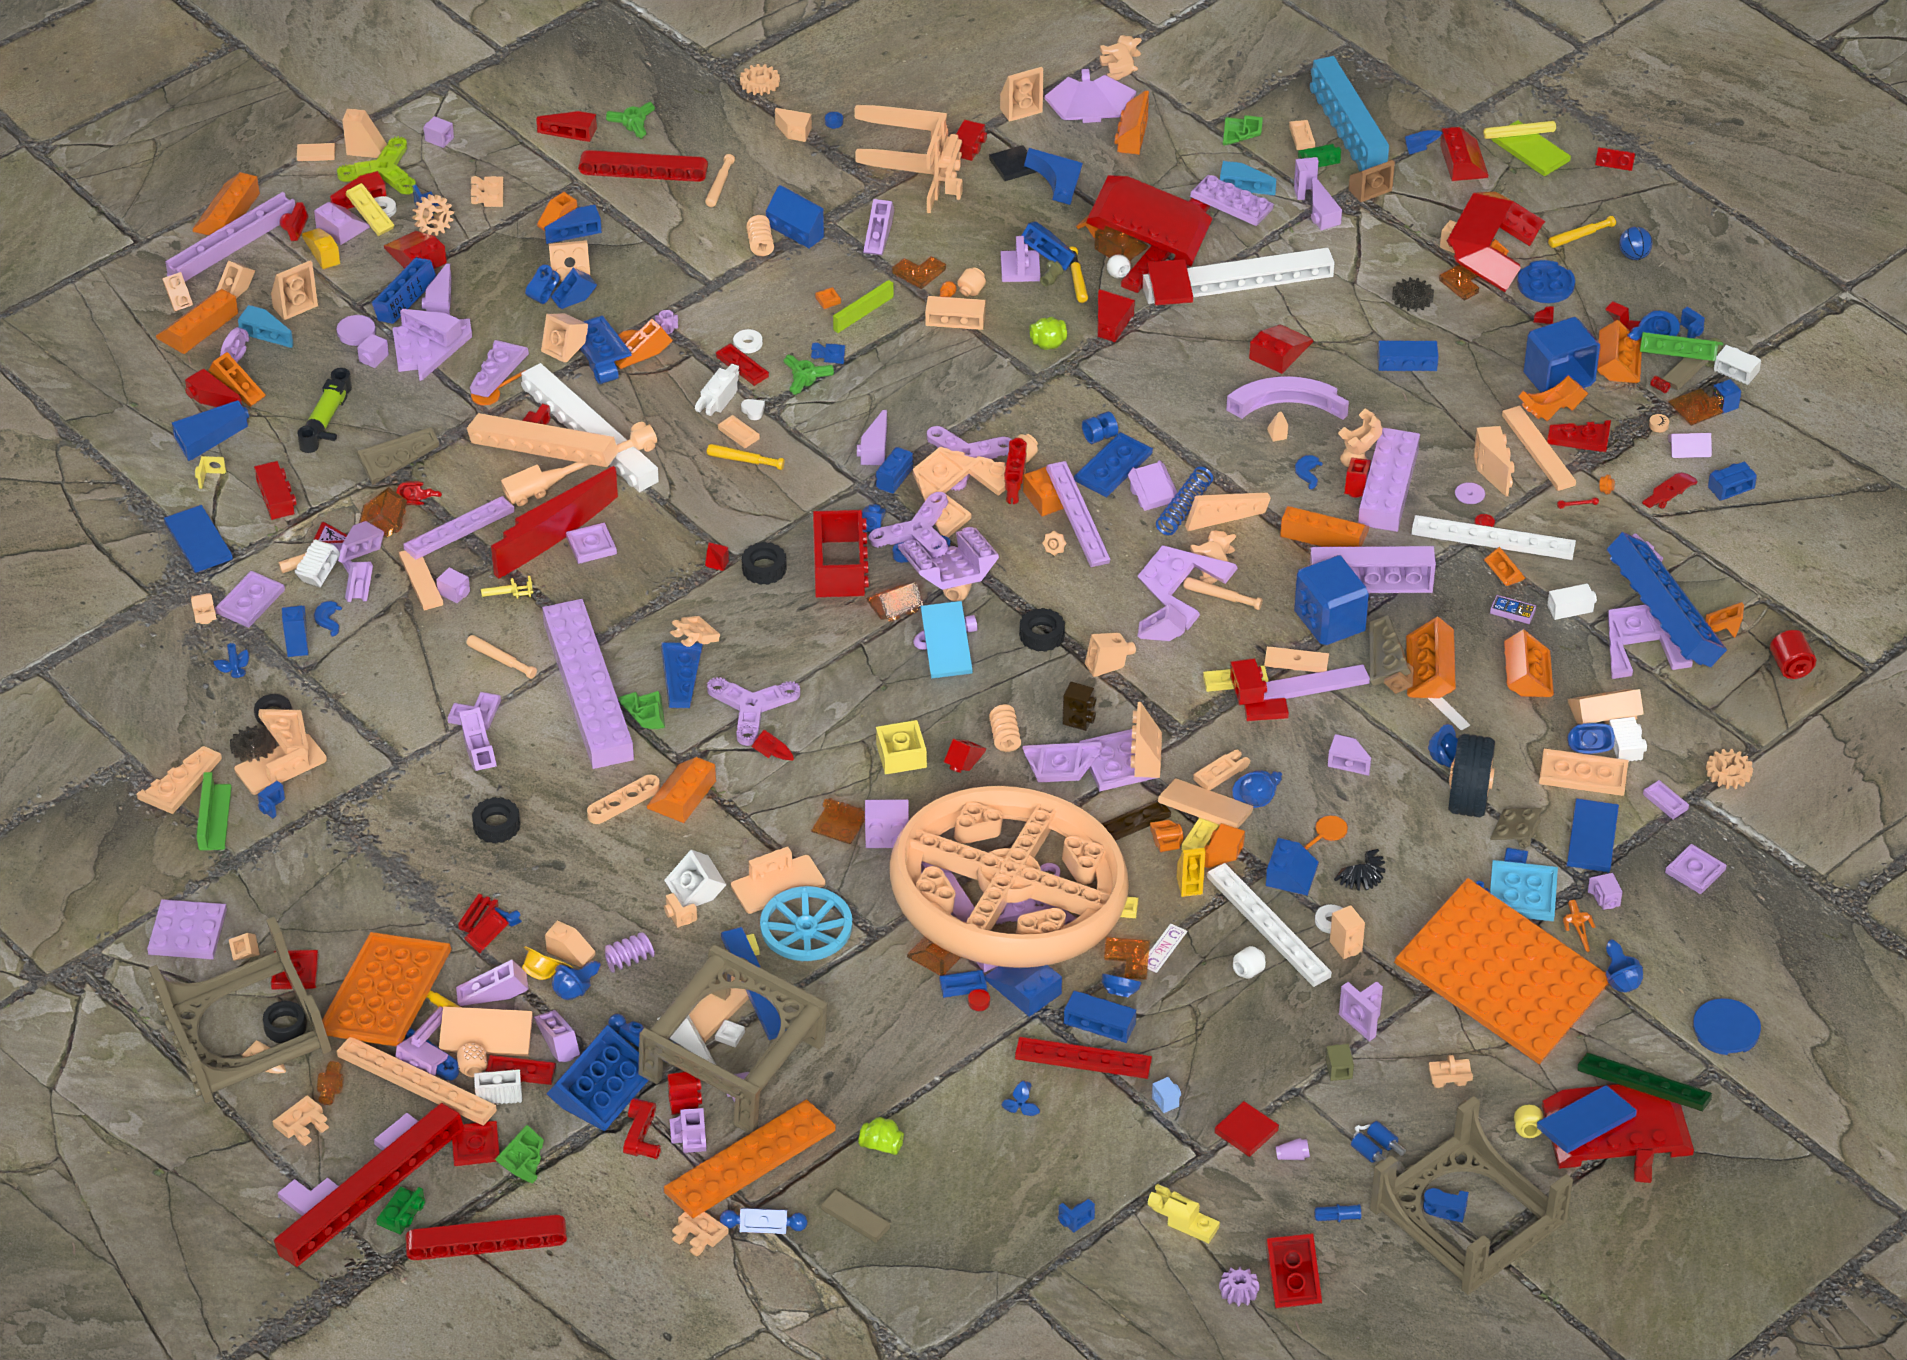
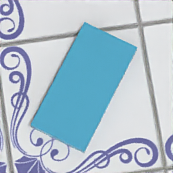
[921,601,973,679]

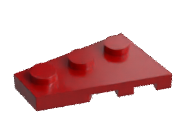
[1547,420,1611,452]

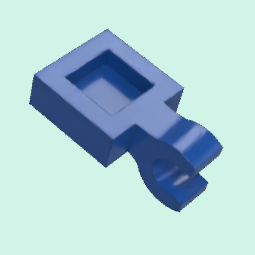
[811,343,845,364]

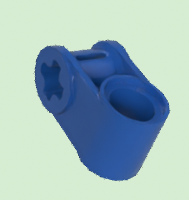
[525,265,560,304]

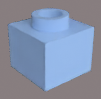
[1152,1077,1181,1113]

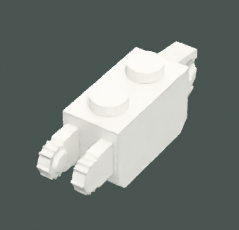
[695,364,739,416]

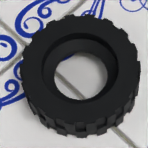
[741,542,787,585]
[1019,608,1065,652]
[472,797,520,843]

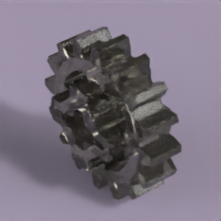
[1392,277,1434,312]
[230,725,276,762]

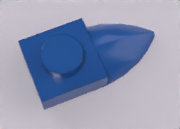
[1405,130,1442,155]

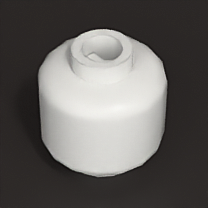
[1233,946,1266,979]

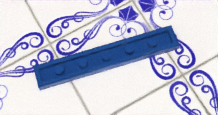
[721,927,787,1040]

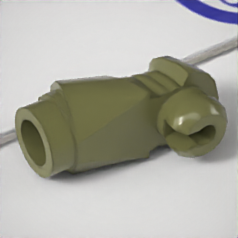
[1040,260,1063,286]

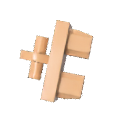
[162,272,193,311]
[1428,1055,1473,1088]

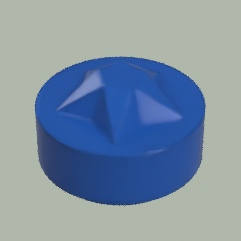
[825,112,843,129]

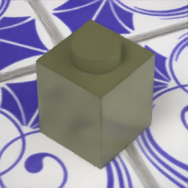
[1325,1044,1354,1081]

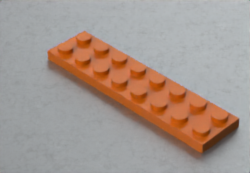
[664,1099,836,1219]

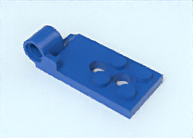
[580,315,632,385]

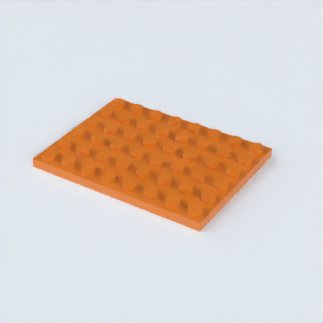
[1394,878,1609,1065]

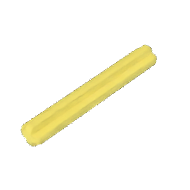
[1483,121,1556,139]

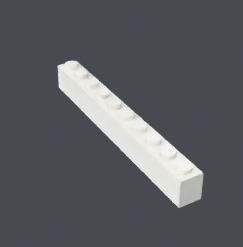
[1143,248,1334,304]
[521,363,659,492]

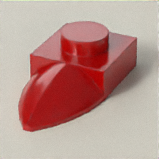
[751,730,794,761]

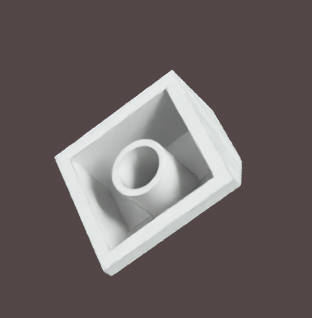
[665,850,726,907]

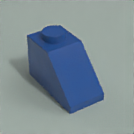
[551,267,597,309]

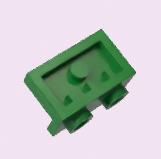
[1298,144,1341,168]
[376,1186,425,1235]

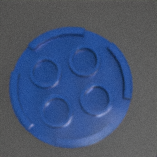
[1517,260,1575,303]
[1693,999,1761,1055]

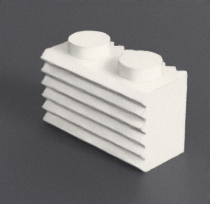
[1714,345,1761,385]
[295,539,340,587]
[1609,717,1647,762]
[474,1070,522,1105]

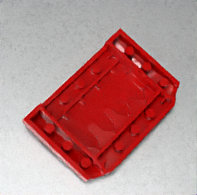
[1086,175,1213,267]
[1542,1084,1694,1169]

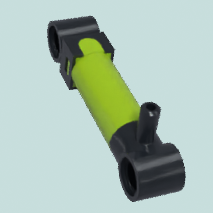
[297,368,352,453]

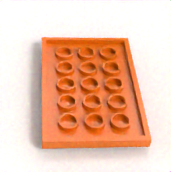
[322,932,452,1047]

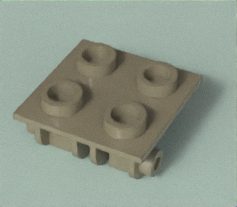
[1490,808,1543,848]

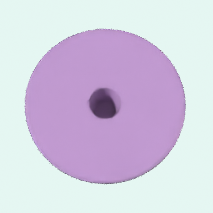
[1455,483,1485,504]

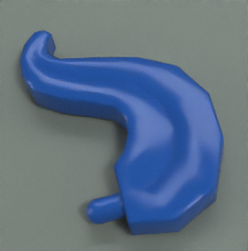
[1295,455,1323,489]
[314,601,342,636]

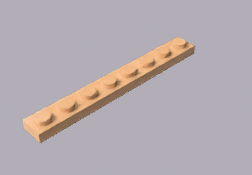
[337,1037,497,1126]

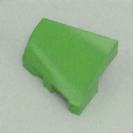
[1223,115,1263,145]
[618,691,665,729]
[495,1125,544,1184]

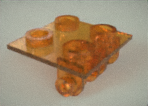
[1668,388,1724,426]
[811,798,865,844]

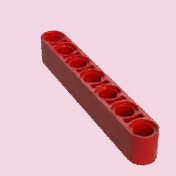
[578,150,708,182]
[405,1215,567,1260]

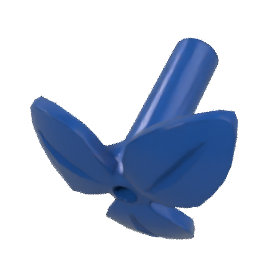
[214,643,249,678]
[1001,1080,1040,1116]

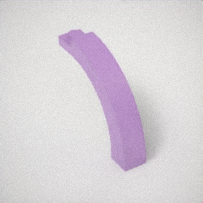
[1226,377,1349,420]

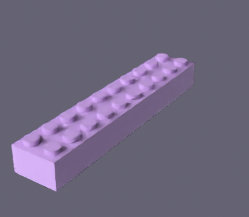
[542,599,634,769]

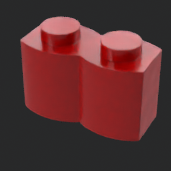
[667,1072,702,1115]

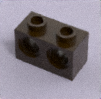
[1063,681,1097,731]

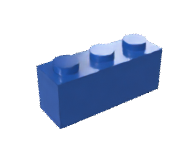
[1377,341,1439,371]
[1064,991,1136,1043]

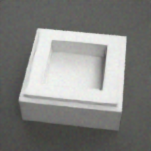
[715,1020,745,1047]

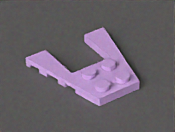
[1138,545,1238,630]
[1608,605,1693,679]

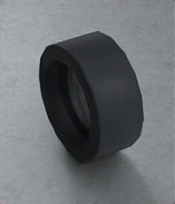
[262,1001,307,1043]

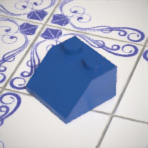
[1266,838,1319,896]

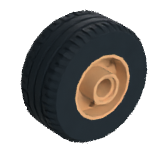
[1448,734,1495,818]

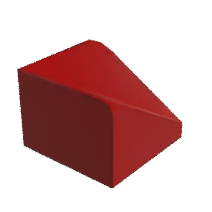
[1605,301,1629,326]
[705,542,729,571]
[1634,1149,1654,1183]

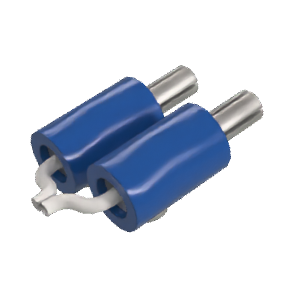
[1351,1121,1406,1163]

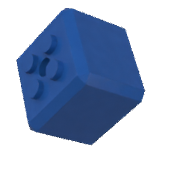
[1524,317,1600,393]
[1294,555,1369,645]

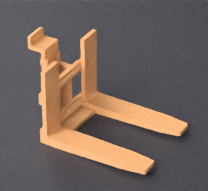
[855,105,963,213]

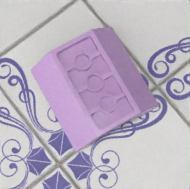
[898,527,999,590]

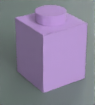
[423,116,454,148]
[357,334,389,368]
[436,567,470,603]

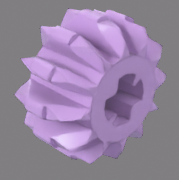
[1219,1266,1259,1307]

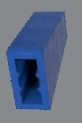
[172,400,249,461]

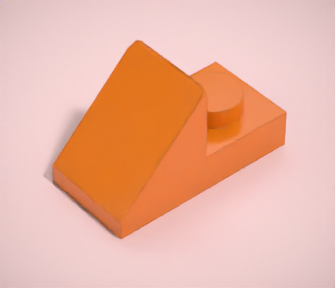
[1705,602,1744,638]

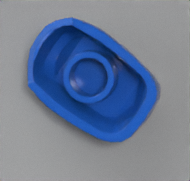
[1567,723,1615,754]

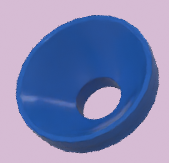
[1101,973,1142,998]

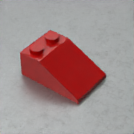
[384,231,447,269]
[1249,324,1313,374]
[1265,1233,1322,1309]

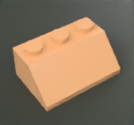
[1568,689,1643,724]

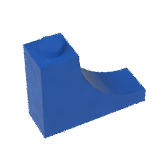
[1024,148,1083,205]
[282,606,308,657]

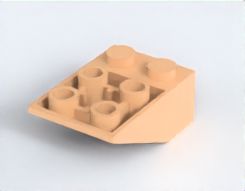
[1474,426,1514,496]
[1131,702,1162,778]

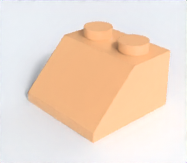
[541,313,588,362]

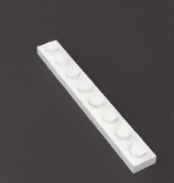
[1411,515,1576,560]
[1207,863,1332,987]

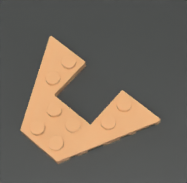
[913,447,1026,538]

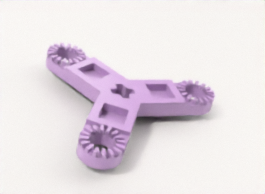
[927,426,1012,491]
[869,492,948,558]
[707,677,800,746]
[996,863,1077,925]

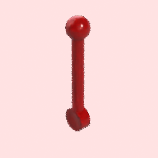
[1557,497,1599,509]

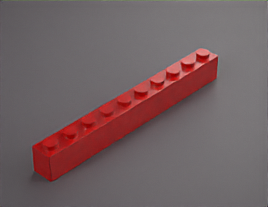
[274,1103,464,1267]

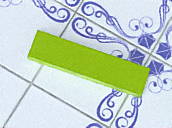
[833,280,894,333]

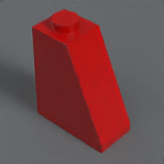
[1098,289,1135,342]

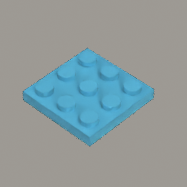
[1490,860,1558,921]

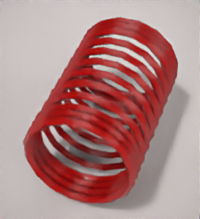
[1650,376,1671,393]

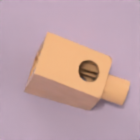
[1085,633,1136,677]

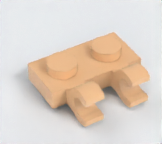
[471,176,503,207]
[670,616,720,647]
[273,1096,329,1146]
[672,1212,728,1257]

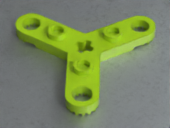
[337,136,416,194]

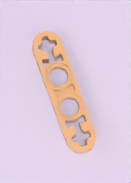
[587,775,660,824]

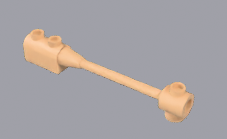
[501,422,657,506]

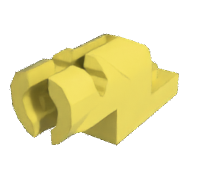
[1148,1184,1220,1244]

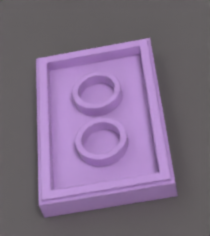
[215,571,285,628]

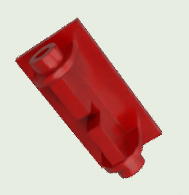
[1595,147,1635,171]

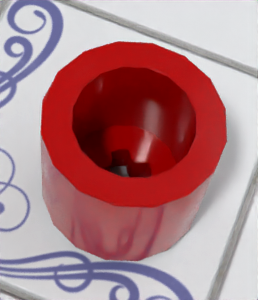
[1770,630,1817,679]

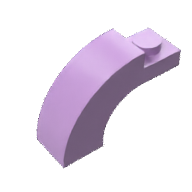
[459,708,497,771]

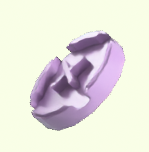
[336,315,376,346]
[220,327,249,362]

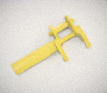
[481,576,533,599]

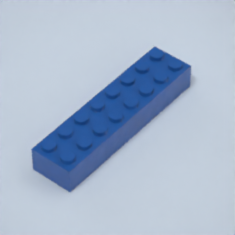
[1606,532,1727,667]

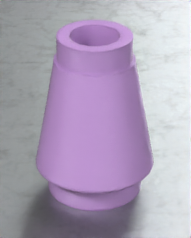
[1276,1138,1310,1160]

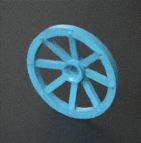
[760,886,852,961]

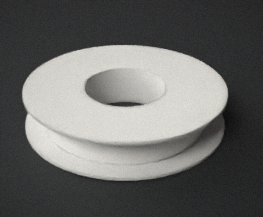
[374,197,396,217]
[733,329,763,353]
[1315,904,1343,933]

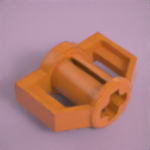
[1150,820,1183,852]

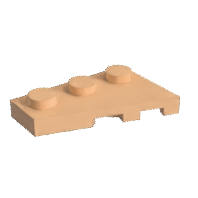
[258,709,309,755]

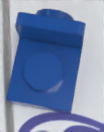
[1058,1199,1095,1233]

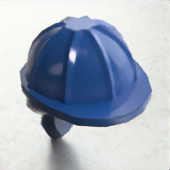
[1628,310,1680,341]
[1428,724,1458,768]
[1232,770,1282,808]
[1606,939,1643,992]
[552,961,601,1000]

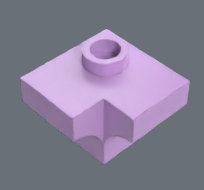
[670,1108,706,1153]

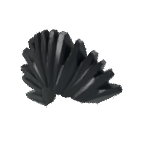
[1334,849,1385,891]

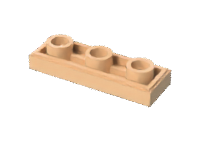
[1264,646,1329,673]

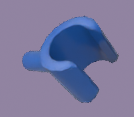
[494,907,522,927]

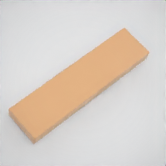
[399,551,443,610]

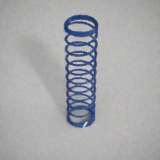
[1156,467,1213,535]

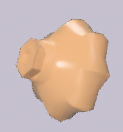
[1042,531,1067,556]

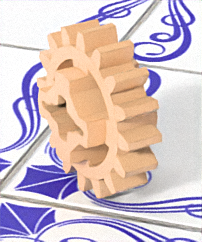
[740,64,780,96]
[412,194,454,236]
[1706,749,1753,789]

